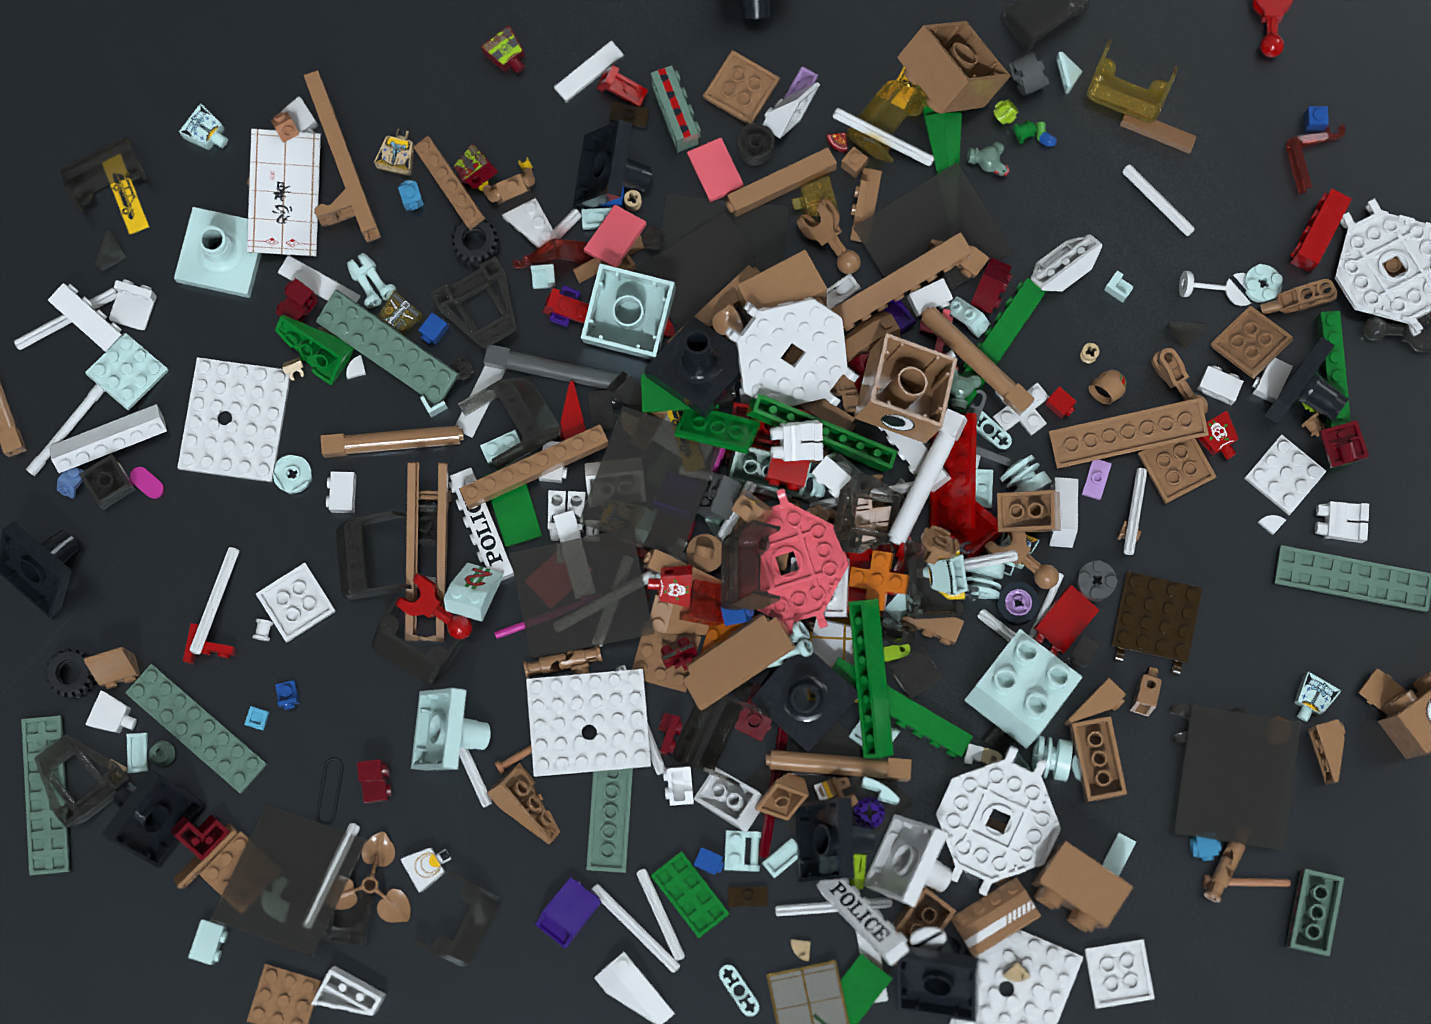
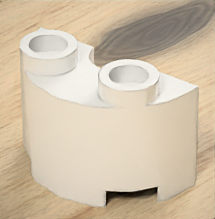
[663,766,694,806]

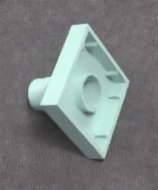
[174,207,262,298]
[411,688,490,771]

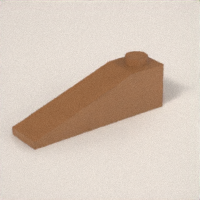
[844,311,900,364]
[487,763,560,844]

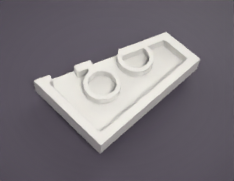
[502,198,561,253]

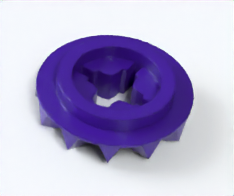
[854,797,885,828]

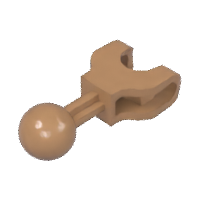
[797,199,861,274]
[1151,348,1208,415]
[984,532,1059,589]

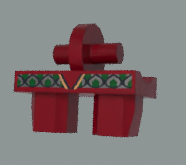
[661,637,698,671]

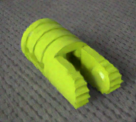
[848,854,867,890]

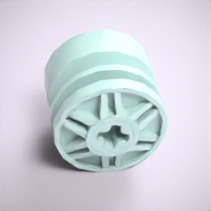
[1000,455,1052,492]
[965,557,1005,599]
[1032,736,1073,781]

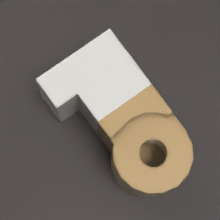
[963,744,1002,766]

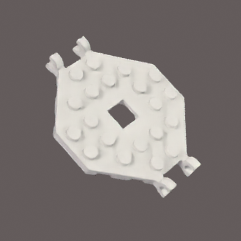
[1335,199,1431,337]
[725,297,859,406]
[936,746,1061,896]

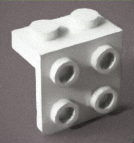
[109,279,157,331]

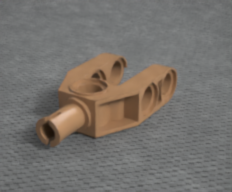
[1260,279,1338,315]

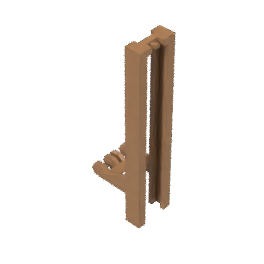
[304,70,381,242]
[405,462,452,642]

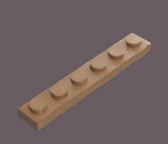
[414,136,485,230]

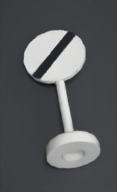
[1179,271,1254,306]
[910,927,946,950]

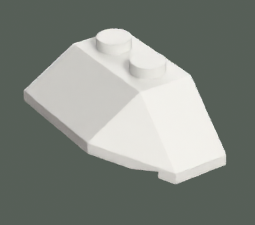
[1031,234,1102,291]

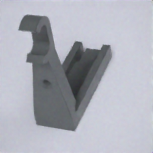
[970,389,1014,467]

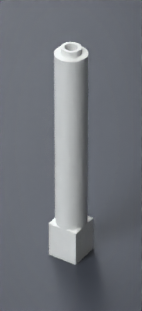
[888,408,967,545]

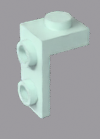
[946,297,990,338]

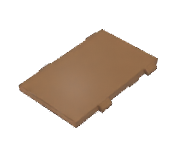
[1358,668,1407,715]

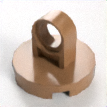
[921,526,959,565]
[686,534,725,572]

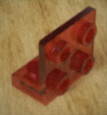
[679,579,728,626]

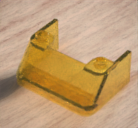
[1087,39,1178,123]
[847,80,929,163]

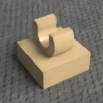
[282,357,304,381]

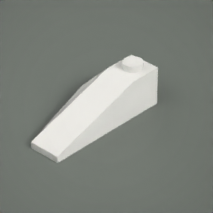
[594,952,675,1024]

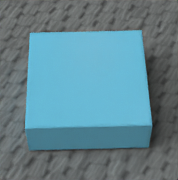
[244,706,270,731]

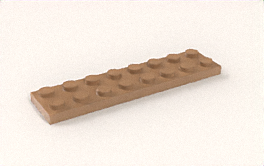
[1049,398,1209,469]

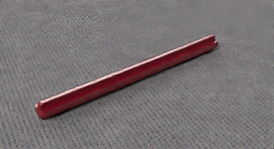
[758,727,788,858]

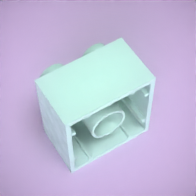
[581,264,676,360]
[965,629,1082,749]

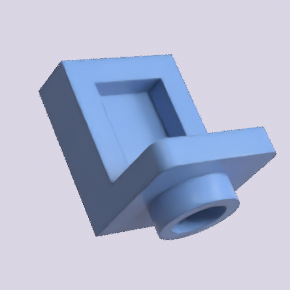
[57,467,87,499]

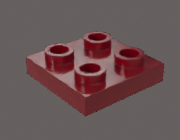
[1319,420,1369,468]
[658,713,683,757]

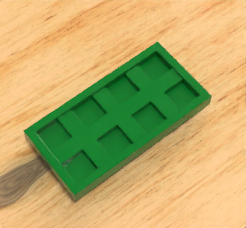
[651,851,729,938]

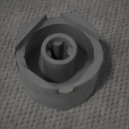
[1009,51,1049,96]
[1075,560,1117,602]

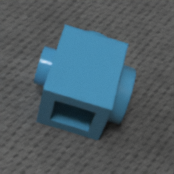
[398,180,424,211]
[1190,832,1221,861]

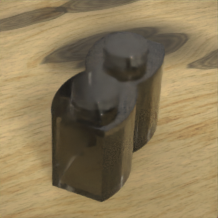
[880,617,917,646]

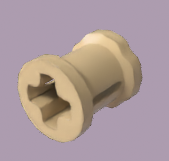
[624,190,642,212]
[1080,343,1099,364]

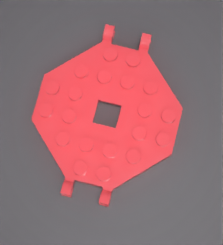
[726,489,849,635]

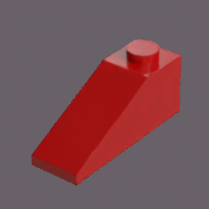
[558,381,586,440]

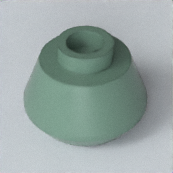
[149,740,175,767]

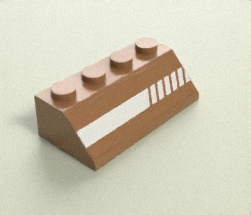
[950,878,1041,957]

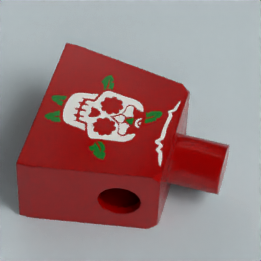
[1197,411,1238,460]
[648,565,692,607]

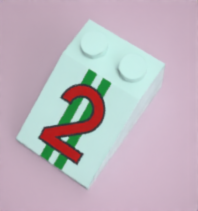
[444,563,504,621]

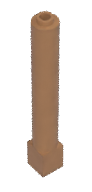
[921,306,1035,416]
[0,382,27,457]
[321,425,464,458]
[765,750,911,782]

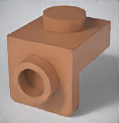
[271,112,299,143]

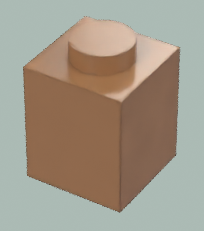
[841,147,868,179]

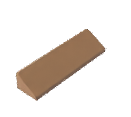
[1120,108,1197,154]
[174,823,239,889]

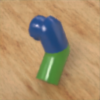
[1036,122,1057,147]

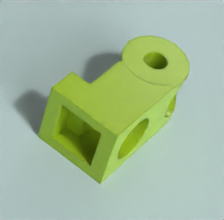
[883,641,910,663]

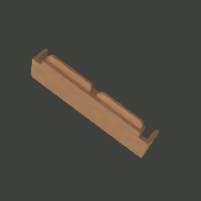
[683,614,795,710]

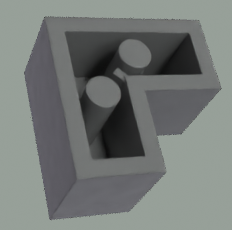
[691,475,742,520]

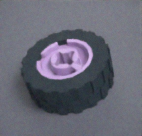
[996,581,1040,625]

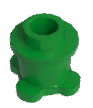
[1013,120,1037,144]

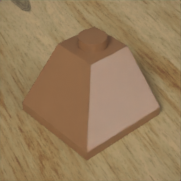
[755,773,809,821]

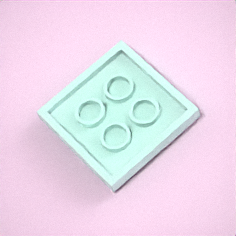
[86,333,168,410]

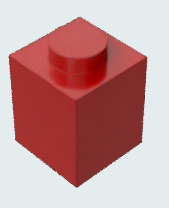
[1045,386,1077,419]

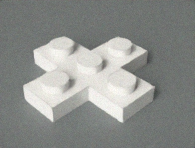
[993,383,1049,436]

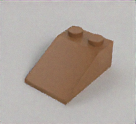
[997,490,1061,532]
[647,590,715,635]
[84,647,141,689]
[1064,678,1126,726]
[1308,719,1345,785]

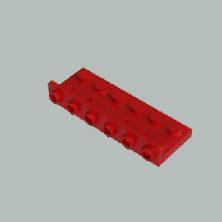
[929,413,977,531]

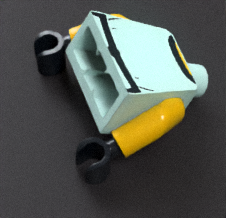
[923,540,979,601]

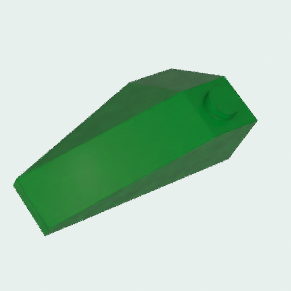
[275,315,354,385]

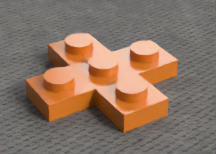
[849,550,909,611]

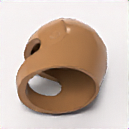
[1089,370,1126,404]

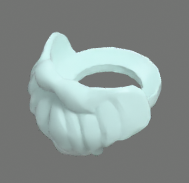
[802,473,826,502]

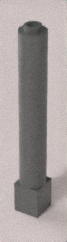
[484,344,625,392]

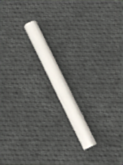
[1029,573,1064,638]

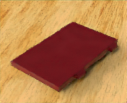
[734,683,772,742]

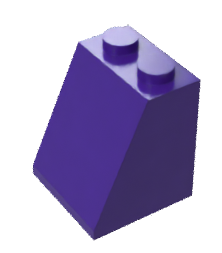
[535,877,601,949]

